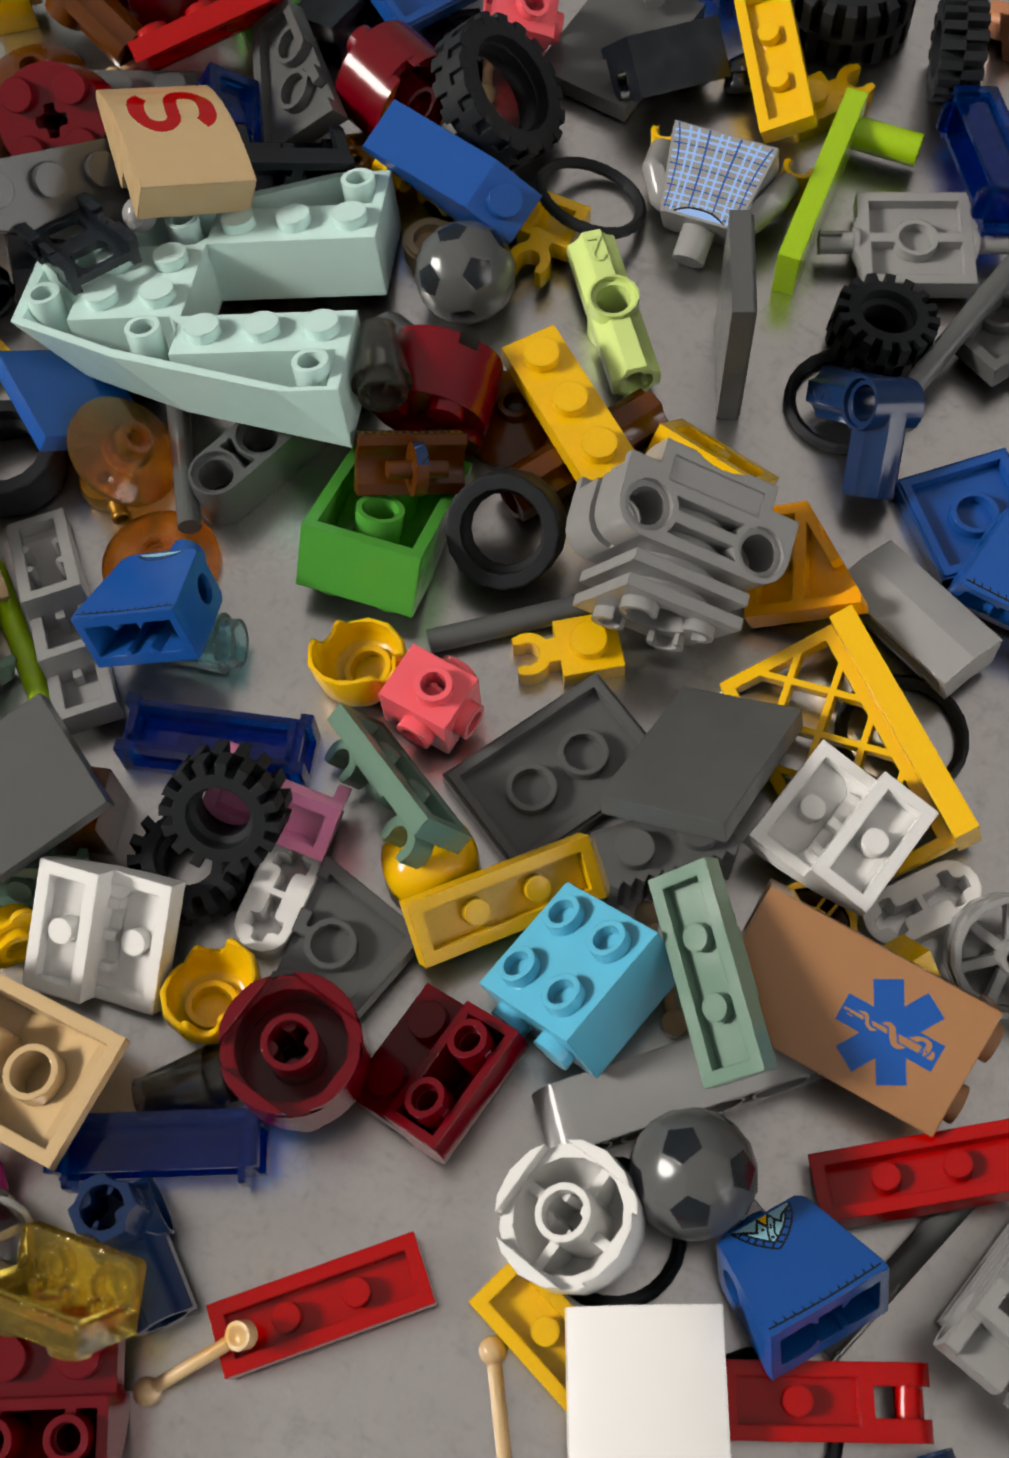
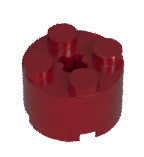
[334,20,445,137]
[0,61,114,156]
[371,325,503,454]
[218,972,371,1132]

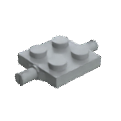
[817,192,1009,298]

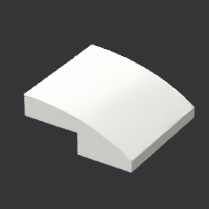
[742,739,939,916]
[22,856,186,1015]
[565,1304,731,1458]

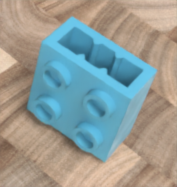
[479,882,676,1078]

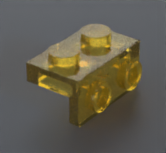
[0,1220,147,1361]

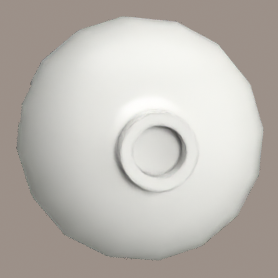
[495,1139,646,1295]

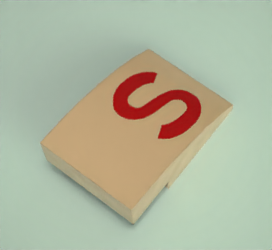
[96,85,257,219]

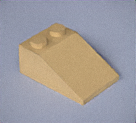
[0,973,131,1171]

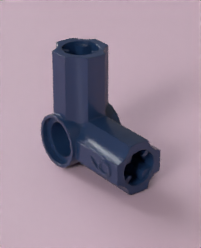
[806,366,925,500]
[68,1172,198,1336]

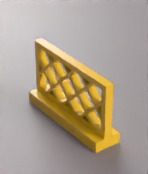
[719,604,982,881]

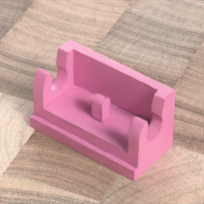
[203,741,352,862]

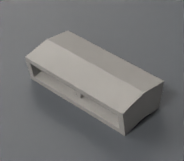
[848,540,1003,700]

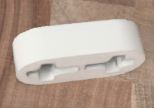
[234,844,322,960]
[858,860,982,945]

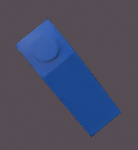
[361,99,543,244]

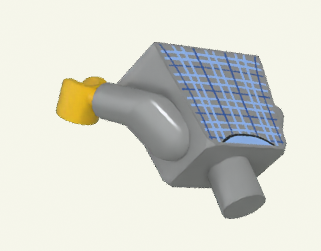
[642,120,813,269]

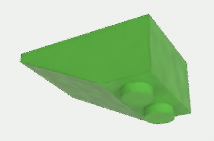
[296,443,473,618]

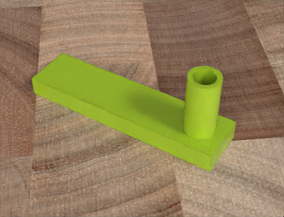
[771,87,925,297]

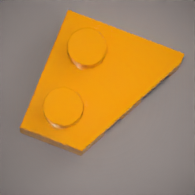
[744,500,868,628]

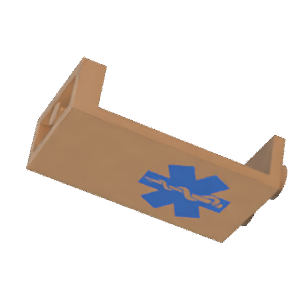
[741,878,1005,1137]

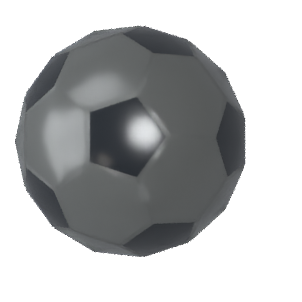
[415,220,516,325]
[628,1107,758,1242]

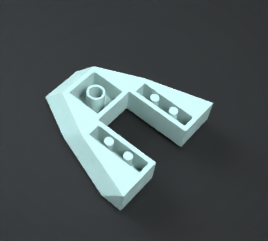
[10,168,402,448]

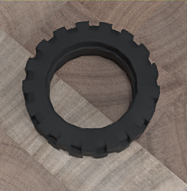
[431,11,565,171]

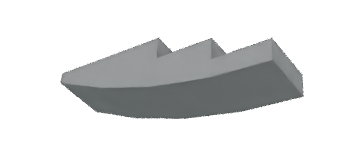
[5,507,124,735]

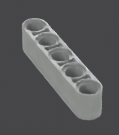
[532,1038,825,1151]

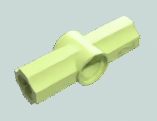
[567,229,661,397]

